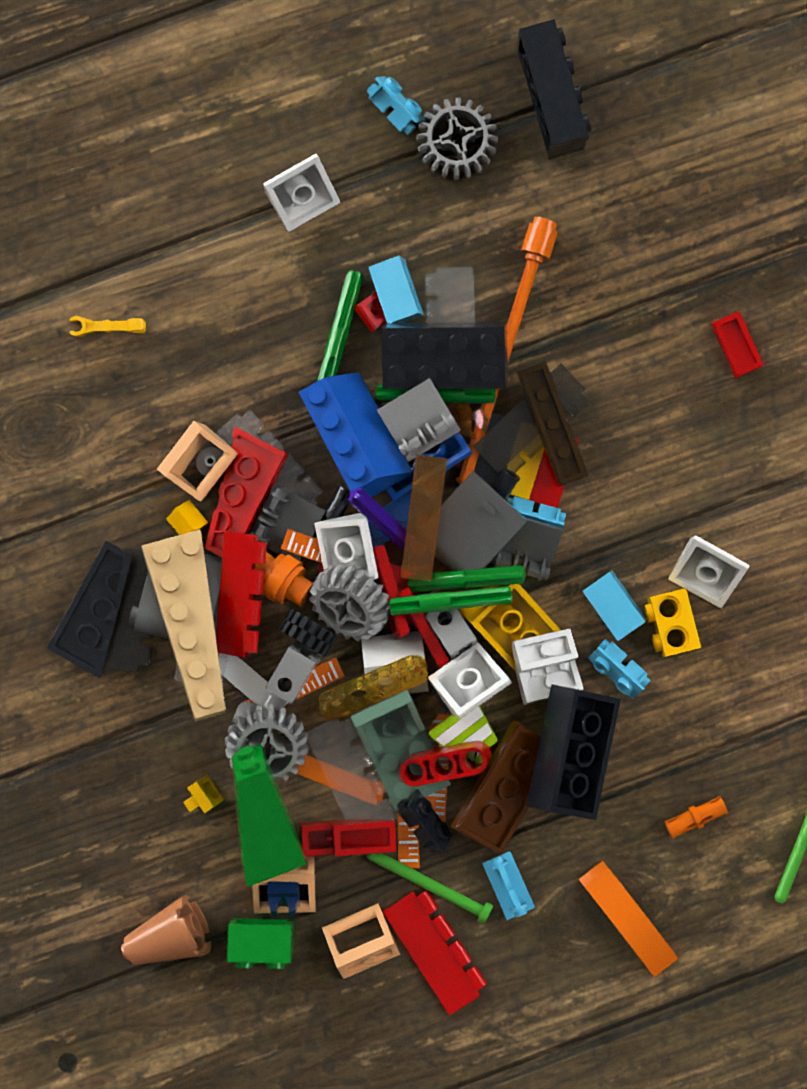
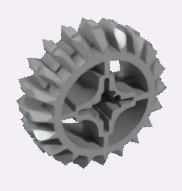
[416,97,498,180]
[309,563,390,641]
[225,704,308,782]

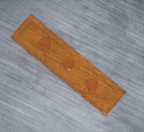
[400,454,447,581]

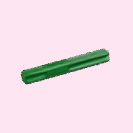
[317,271,363,381]
[376,384,496,403]
[408,565,526,593]
[389,587,512,615]

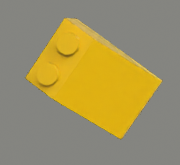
[459,584,561,672]

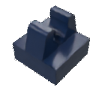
[267,882,300,917]

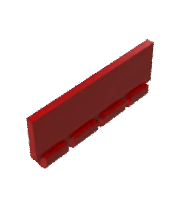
[216,531,267,658]
[382,890,487,1016]

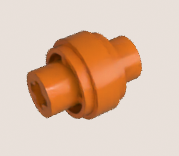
[255,552,313,607]

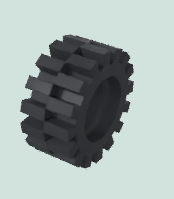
[279,608,338,657]

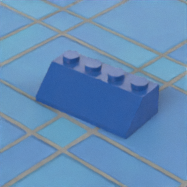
[299,373,413,497]

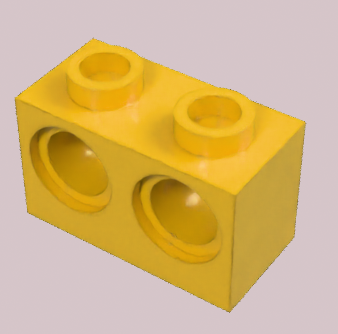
[644,588,701,657]

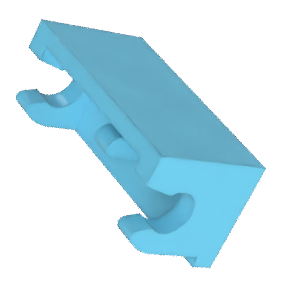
[368,256,424,323]
[582,570,647,641]

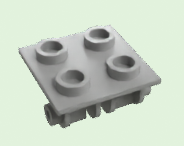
[377,378,461,462]

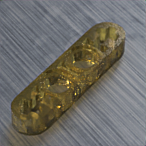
[317,655,428,720]

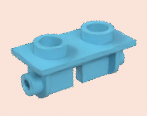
[367,76,425,135]
[507,496,566,529]
[588,639,650,699]
[482,851,535,920]

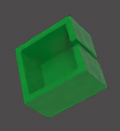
[227,918,294,969]

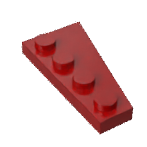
[205,426,289,557]

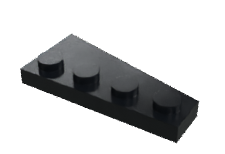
[47,541,134,678]

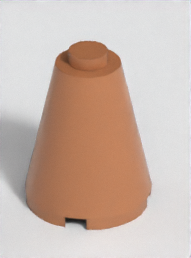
[121,895,211,965]

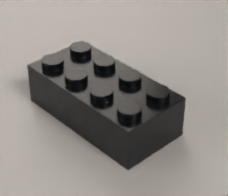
[516,19,591,159]
[381,322,508,389]
[526,684,621,820]

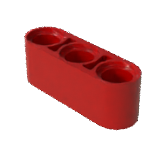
[399,741,491,786]

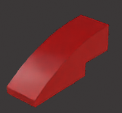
[299,819,397,857]

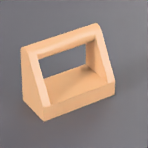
[157,421,238,502]
[253,856,316,914]
[322,903,400,979]

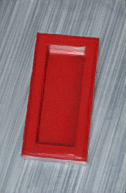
[711,311,765,379]

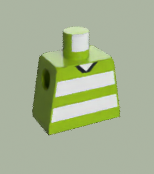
[428,705,498,764]

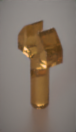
[454,403,488,439]

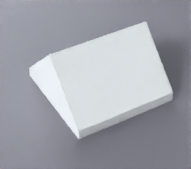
[263,154,341,232]
[315,513,378,579]
[668,535,750,608]
[361,631,429,698]
[428,643,511,719]

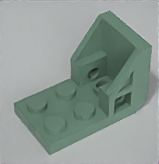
[350,690,451,811]

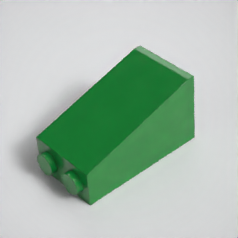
[232,744,306,887]

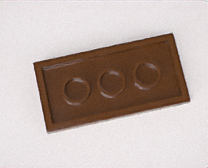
[450,720,541,855]

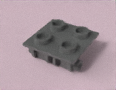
[249,483,326,561]
[489,518,563,582]

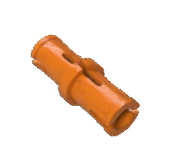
[664,796,728,839]

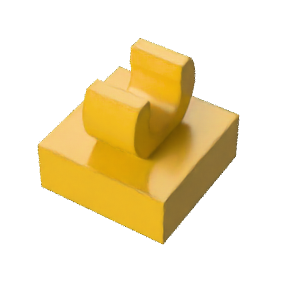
[183,775,225,814]

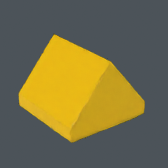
[166,500,209,535]

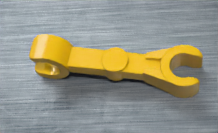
[70,316,146,338]

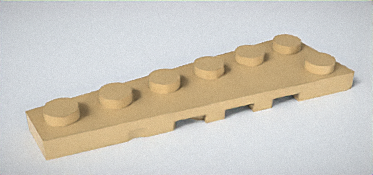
[142,530,226,721]

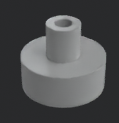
[196,447,223,476]

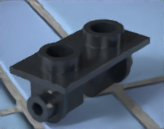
[397,789,452,854]

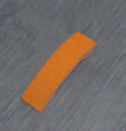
[579,860,679,977]

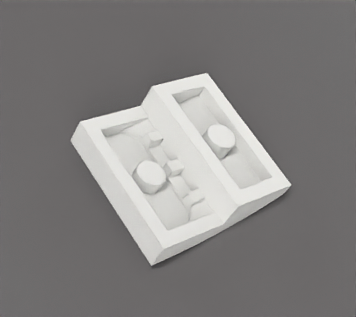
[512,629,584,705]

